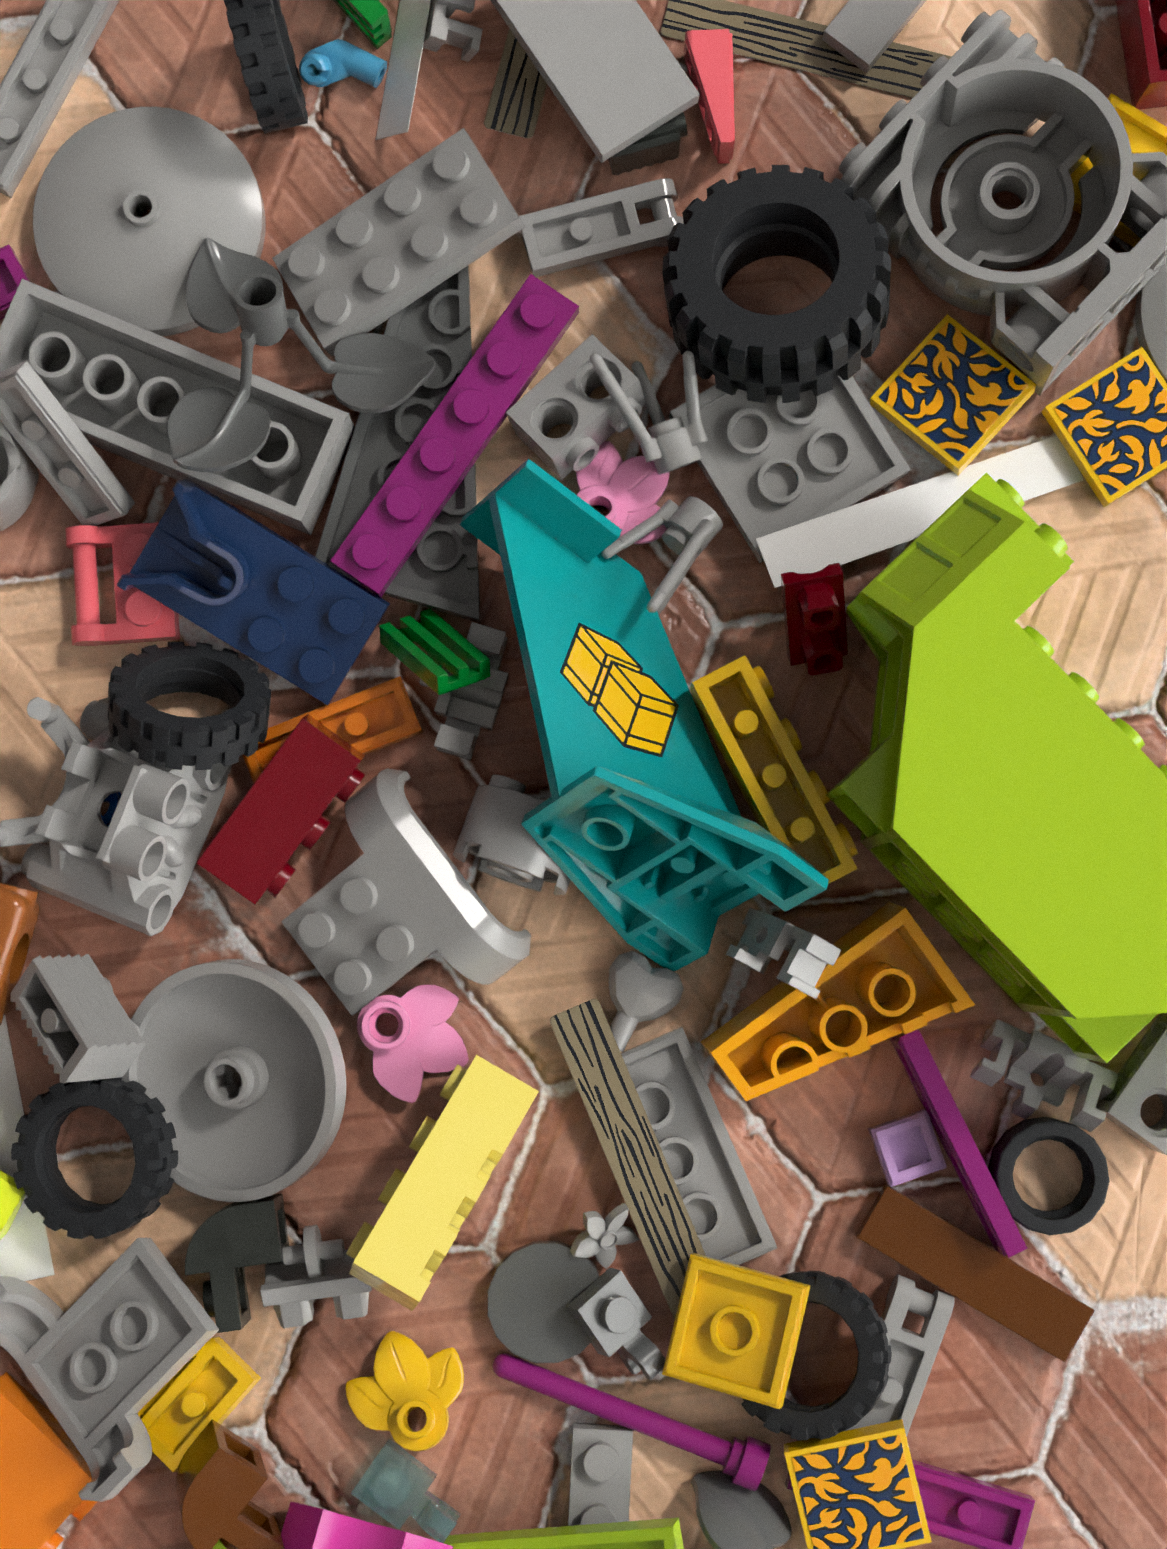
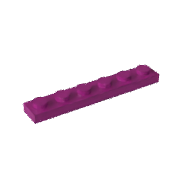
[330,274,579,597]

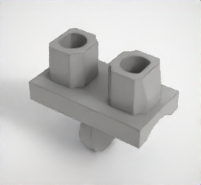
[260,1224,372,1328]

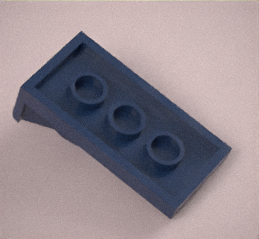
[117,479,390,705]

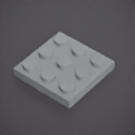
[669,375,911,563]

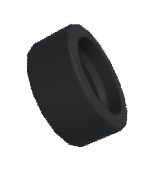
[988,1117,1110,1235]

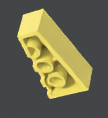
[346,1055,539,1311]

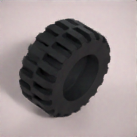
[662,165,891,403]

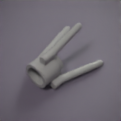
[590,351,708,475]
[601,496,723,615]

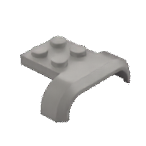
[281,768,531,1016]
[0,1238,219,1502]

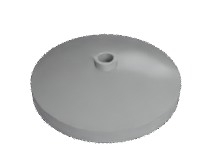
[33,107,266,336]
[122,959,346,1202]

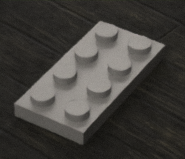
[272,128,525,356]

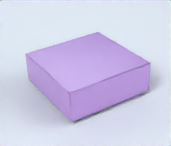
[868,1109,947,1187]

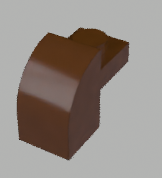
[176,1419,285,1549]

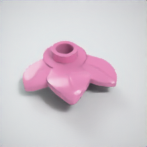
[576,441,669,544]
[357,985,469,1103]

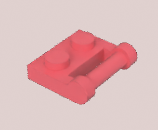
[66,522,180,646]

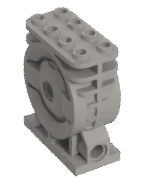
[838,10,1167,396]

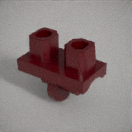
[781,563,848,676]

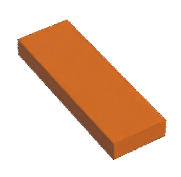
[243,676,423,783]

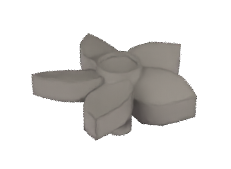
[570,1203,640,1269]

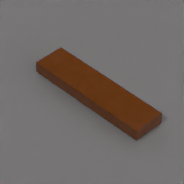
[855,1184,1095,1362]

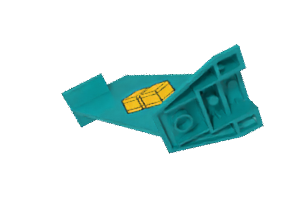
[459,458,829,972]

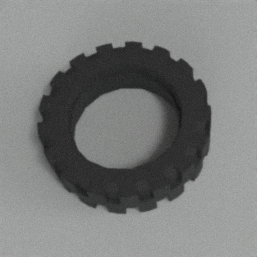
[224,0,308,134]
[108,642,271,770]
[11,1077,178,1239]
[741,1271,892,1440]

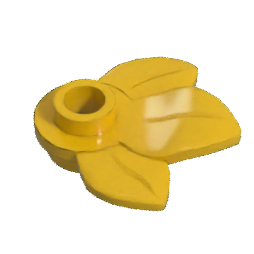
[345,1331,464,1451]

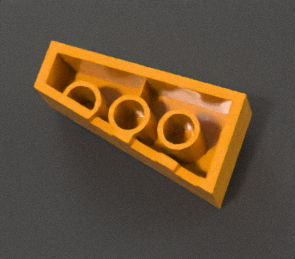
[701,902,975,1101]

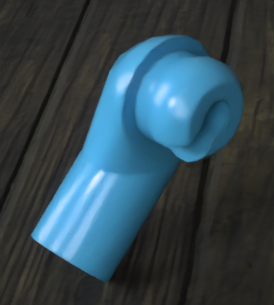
[299,39,387,88]

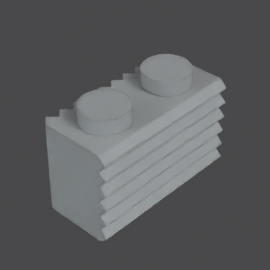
[11,954,146,1083]

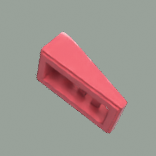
[684,29,735,164]

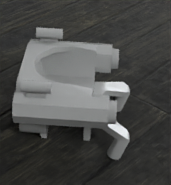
[0,697,232,936]

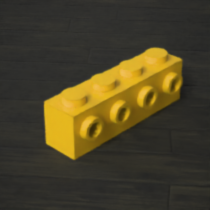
[689,655,858,884]

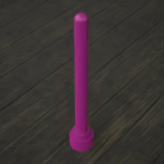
[492,1353,771,1492]

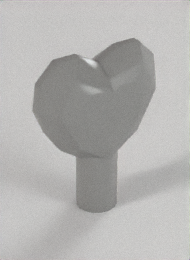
[608,951,684,1052]

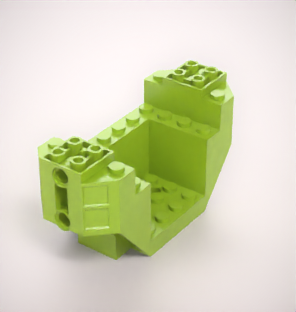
[826,472,1167,1064]

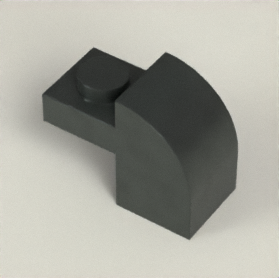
[185,1194,289,1333]

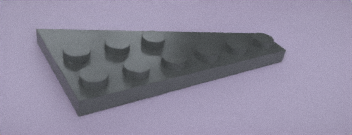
[315,265,480,623]

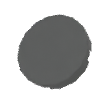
[488,1241,600,1363]

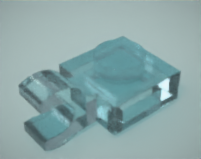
[351,1439,461,1543]

